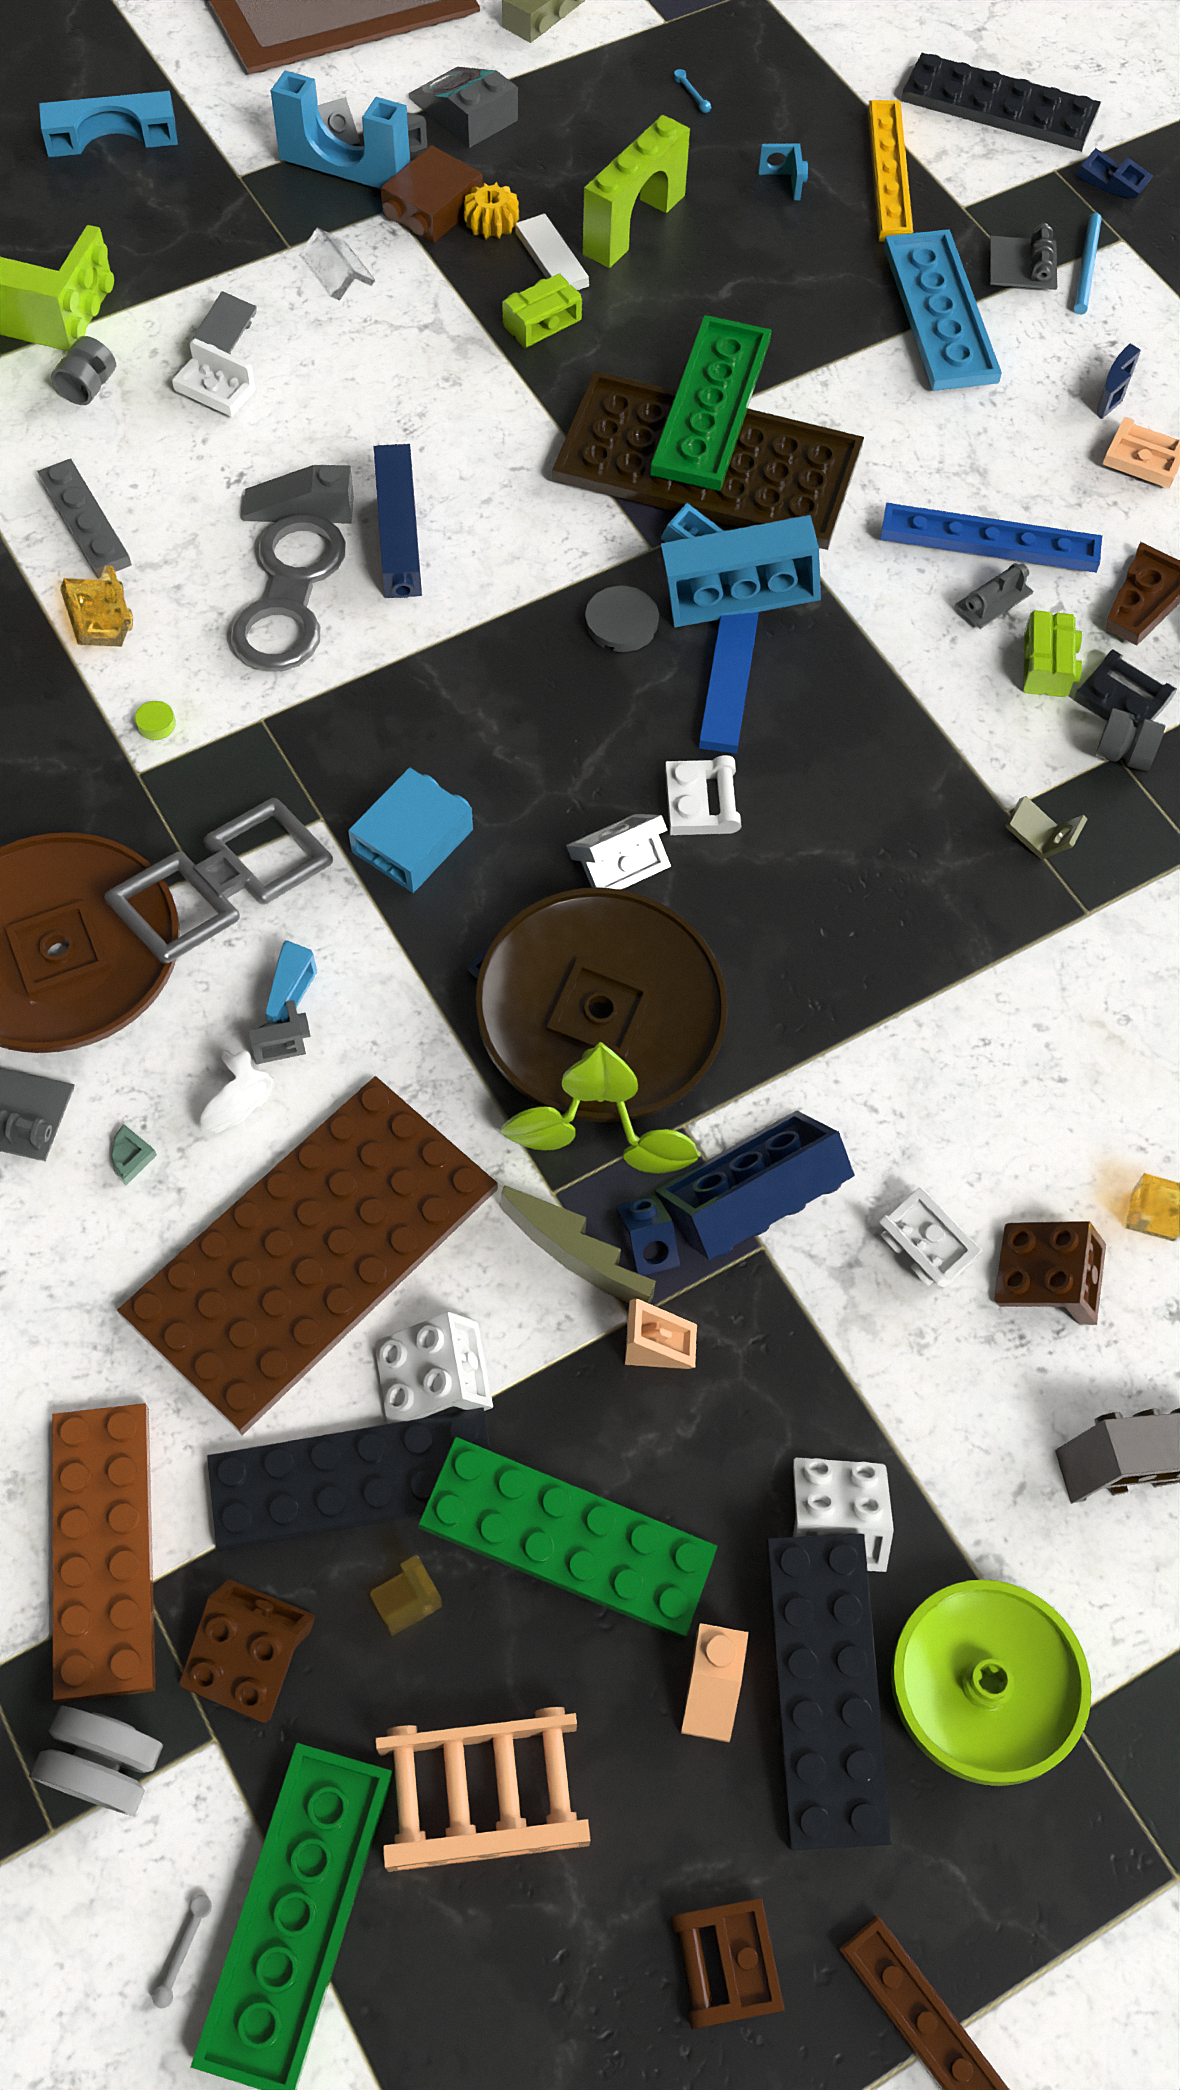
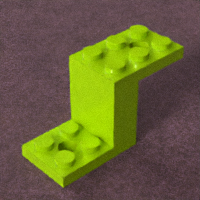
[0,225,114,351]

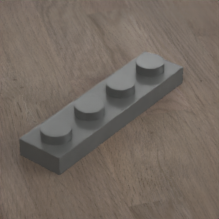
[37,458,132,579]

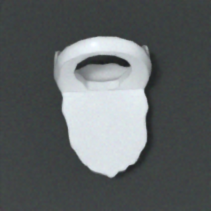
[200,1050,274,1133]

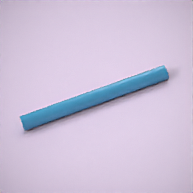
[1074,213,1102,315]

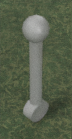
[152,1895,212,2008]

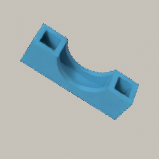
[39,91,178,157]

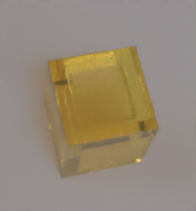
[1125,1173,1180,1241]
[370,1554,442,1636]

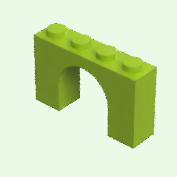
[583,115,690,268]

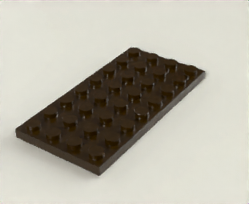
[552,371,864,550]

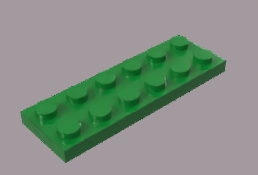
[651,315,772,491]
[418,1437,718,1639]
[190,1743,393,2090]

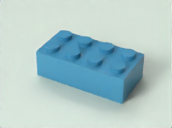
[661,515,821,627]

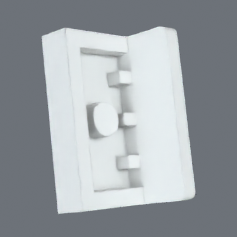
[172,338,256,417]
[878,1187,984,1288]

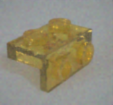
[60,566,133,647]

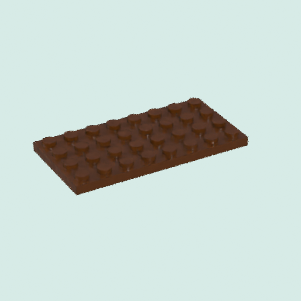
[117,1076,498,1435]

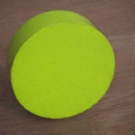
[135,701,176,740]

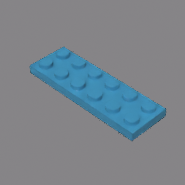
[884,229,1002,391]

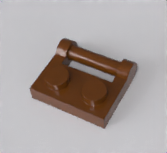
[671,1898,785,2029]

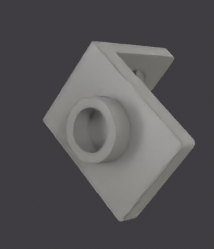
[318,97,360,145]

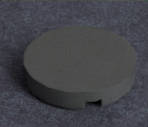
[585,585,659,652]

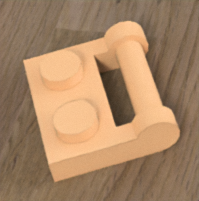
[1102,417,1180,489]

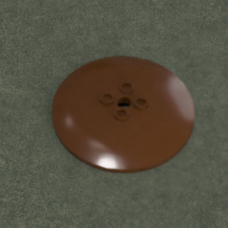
[0,832,180,1053]

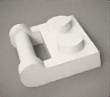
[665,755,741,835]

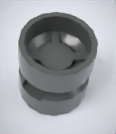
[51,336,116,405]
[1095,708,1166,773]

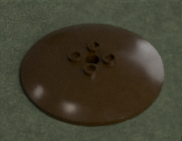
[476,888,728,1123]

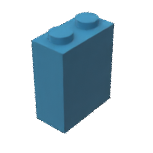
[348,767,473,893]

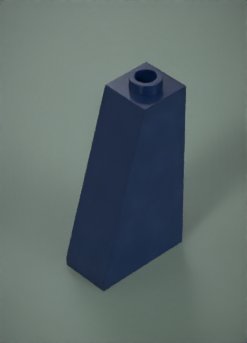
[373,444,422,598]

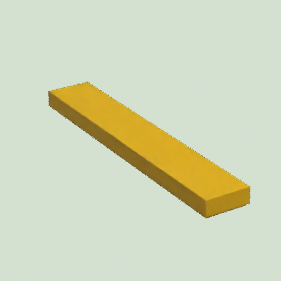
[868,100,913,242]

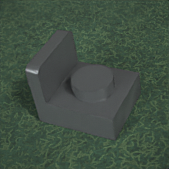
[248,1000,311,1065]

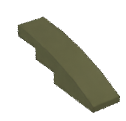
[501,1185,656,1304]

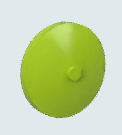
[891,1579,1092,1786]

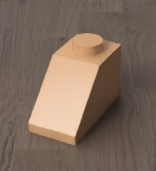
[681,1623,748,1742]

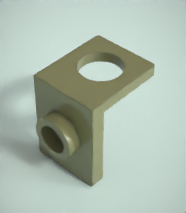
[1005,796,1087,860]

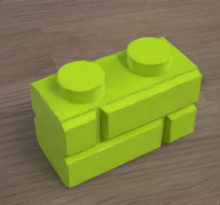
[502,273,582,348]
[1023,610,1082,697]

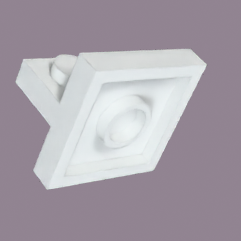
[566,814,671,890]

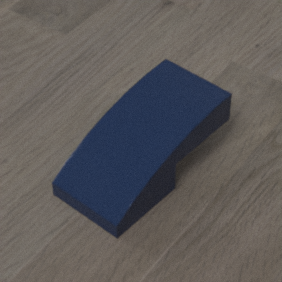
[1076,148,1153,198]
[1097,343,1141,419]

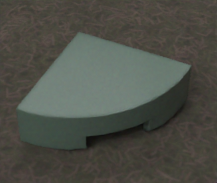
[112,1124,157,1185]

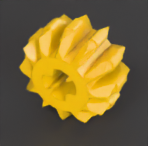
[464,182,519,239]

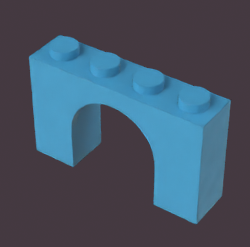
[270,70,410,189]

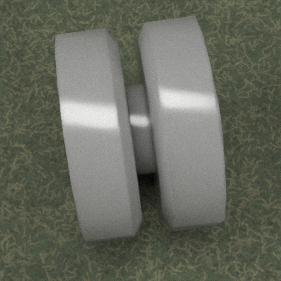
[29,1706,163,1816]

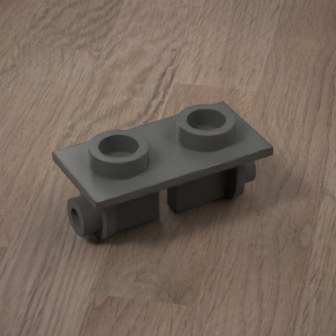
[955,563,1034,629]

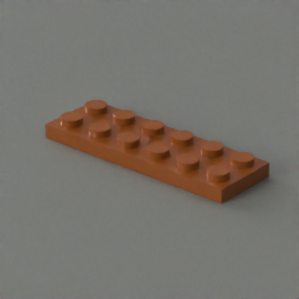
[52,1403,156,1703]

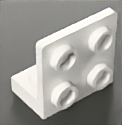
[375,1312,493,1424]
[793,1458,894,1572]

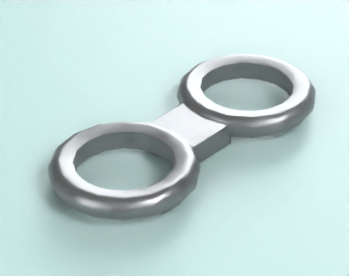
[231,514,346,672]

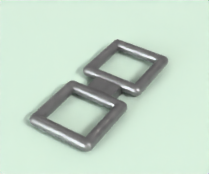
[104,798,333,964]

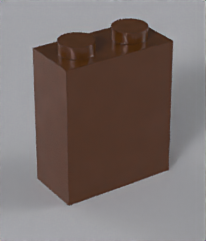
[381,145,483,243]

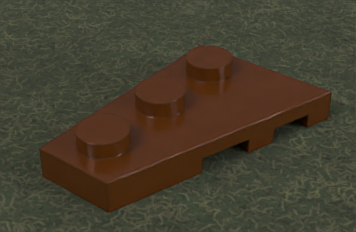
[1106,541,1180,646]

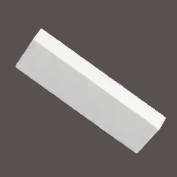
[515,214,589,290]

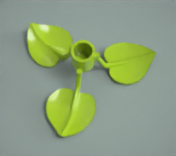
[500,1042,700,1173]

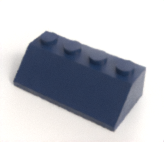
[654,1110,855,1260]

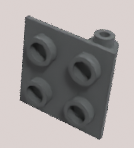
[990,223,1057,290]
[0,1068,75,1161]

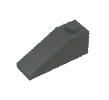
[242,465,354,524]

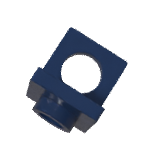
[616,1195,680,1276]

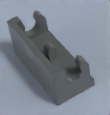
[193,291,257,354]

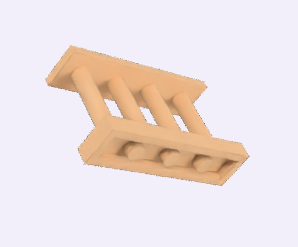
[376,1707,590,1872]

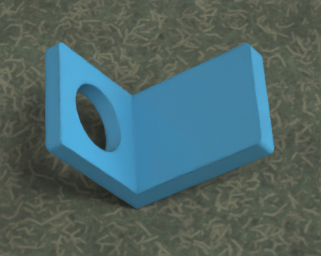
[758,144,808,200]

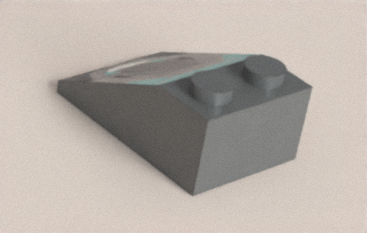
[409,66,518,148]

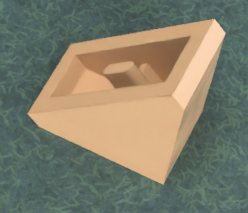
[625,1298,697,1369]

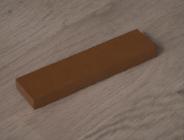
[837,1915,1010,2090]

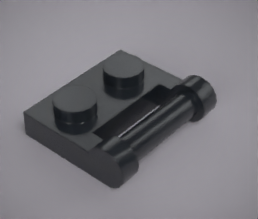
[1073,649,1177,723]

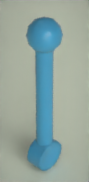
[674,69,711,114]

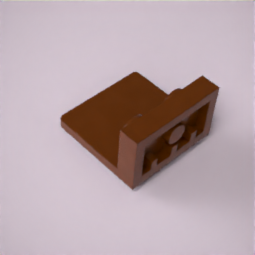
[994,1221,1106,1325]
[180,1579,316,1723]

